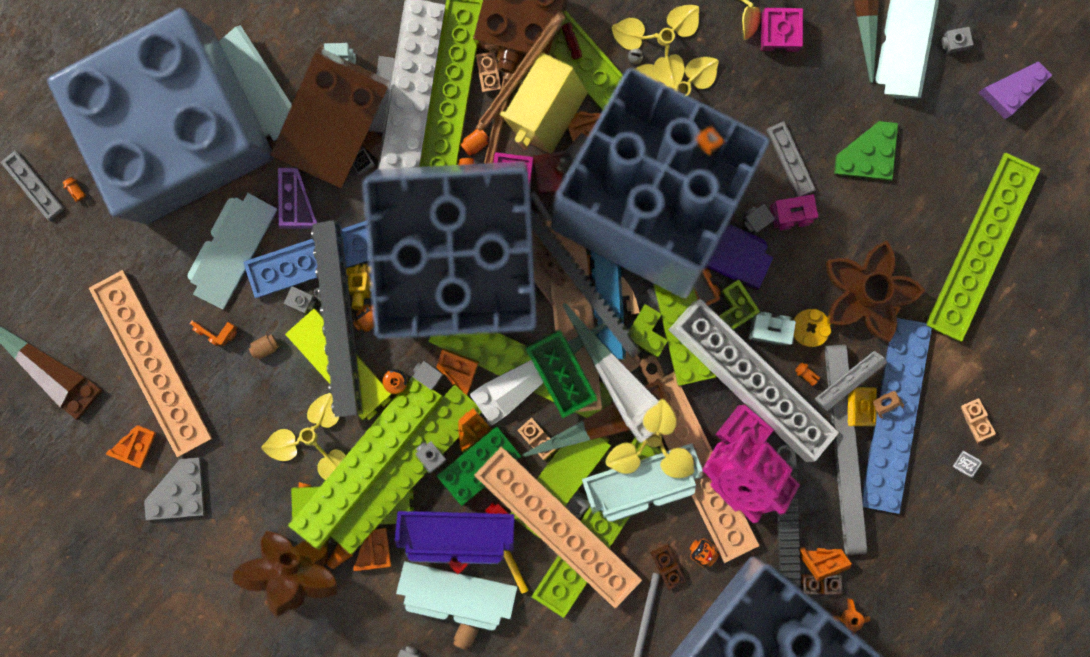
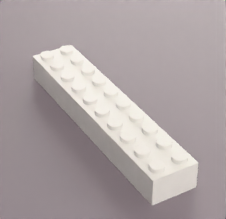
[377,0,445,170]
[669,299,839,462]

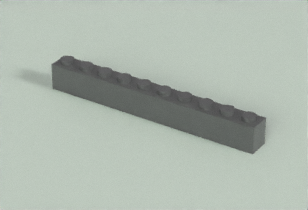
[311,221,363,417]

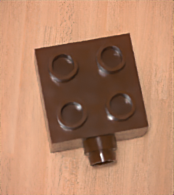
[473,0,569,74]

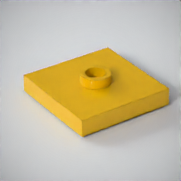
[848,387,877,426]

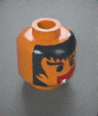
[353,304,375,332]
[382,369,409,394]
[689,538,719,567]

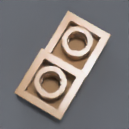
[476,52,501,92]
[621,277,639,315]
[961,398,996,443]
[517,418,558,461]

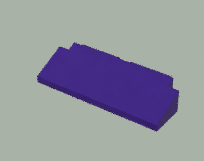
[705,225,773,290]
[395,511,515,564]

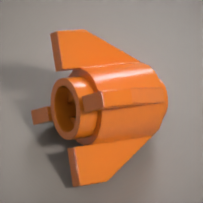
[831,599,870,635]

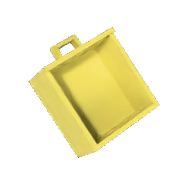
[500,52,588,154]

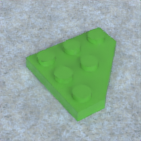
[834,121,898,181]

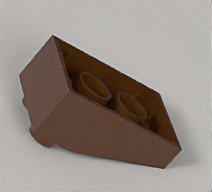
[270,47,390,188]

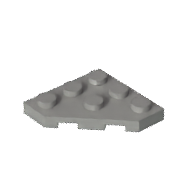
[144,457,205,520]

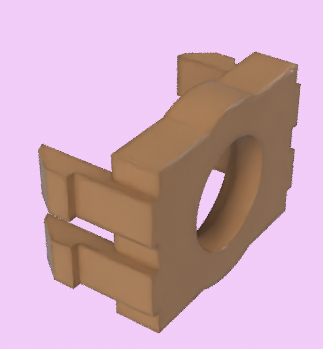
[638,355,664,383]
[873,391,904,419]

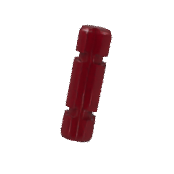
[561,23,582,60]

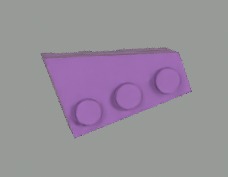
[978,62,1052,119]
[278,168,317,228]

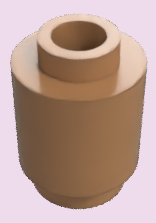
[249,334,279,360]
[453,623,479,650]

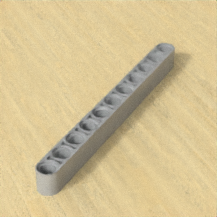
[825,344,867,556]

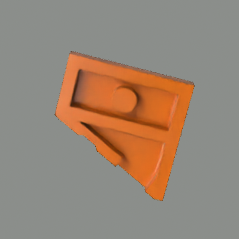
[567,111,602,146]
[436,349,479,396]
[458,408,492,453]
[106,425,156,468]
[353,528,391,571]
[799,548,852,582]

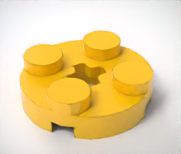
[793,309,831,347]

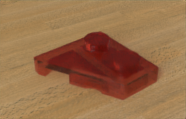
[533,150,569,194]

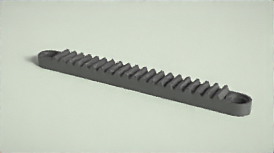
[530,208,641,358]
[776,445,801,592]

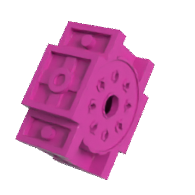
[702,431,800,523]

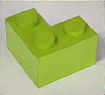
[719,280,760,330]
[629,304,668,358]

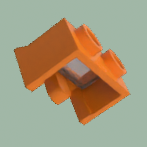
[694,267,721,306]

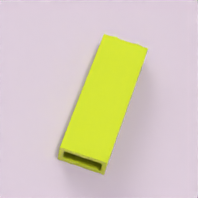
[285,309,393,420]

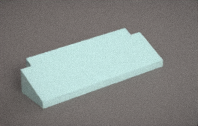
[876,0,939,99]
[219,25,292,141]
[187,193,278,310]
[582,443,703,522]
[396,561,517,630]

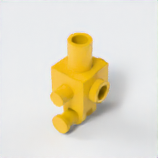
[346,264,372,310]

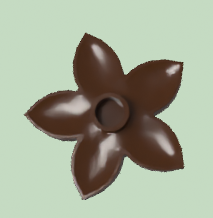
[825,240,926,343]
[233,531,337,617]

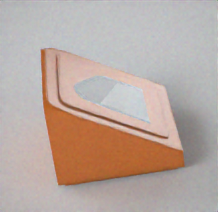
[696,127,724,155]

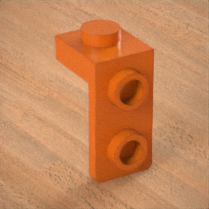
[190,320,238,347]

